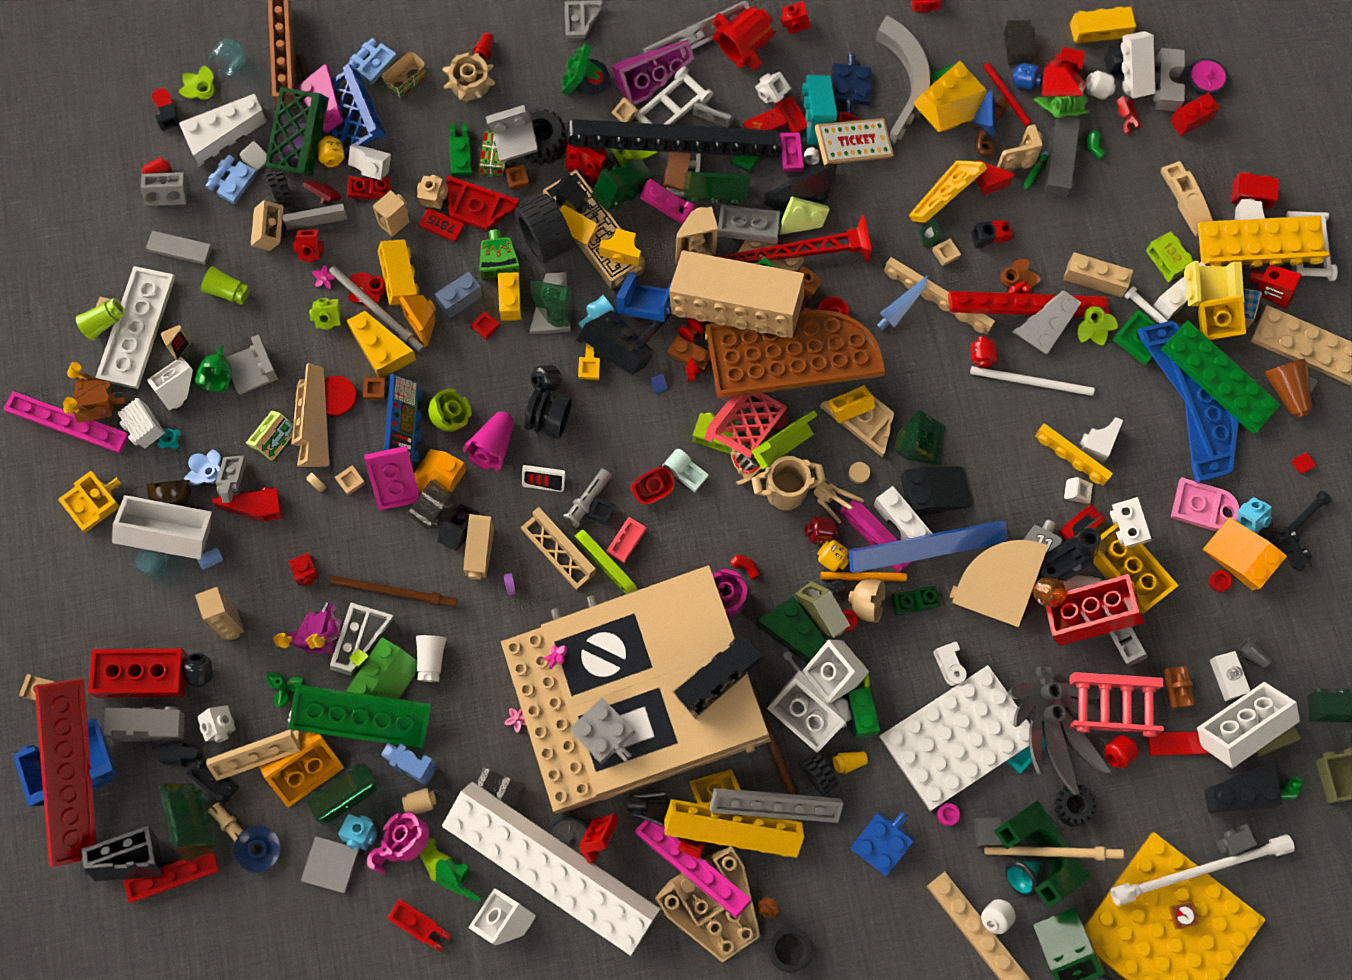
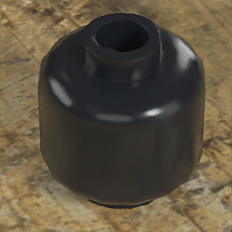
[531,365,562,393]
[182,653,213,687]

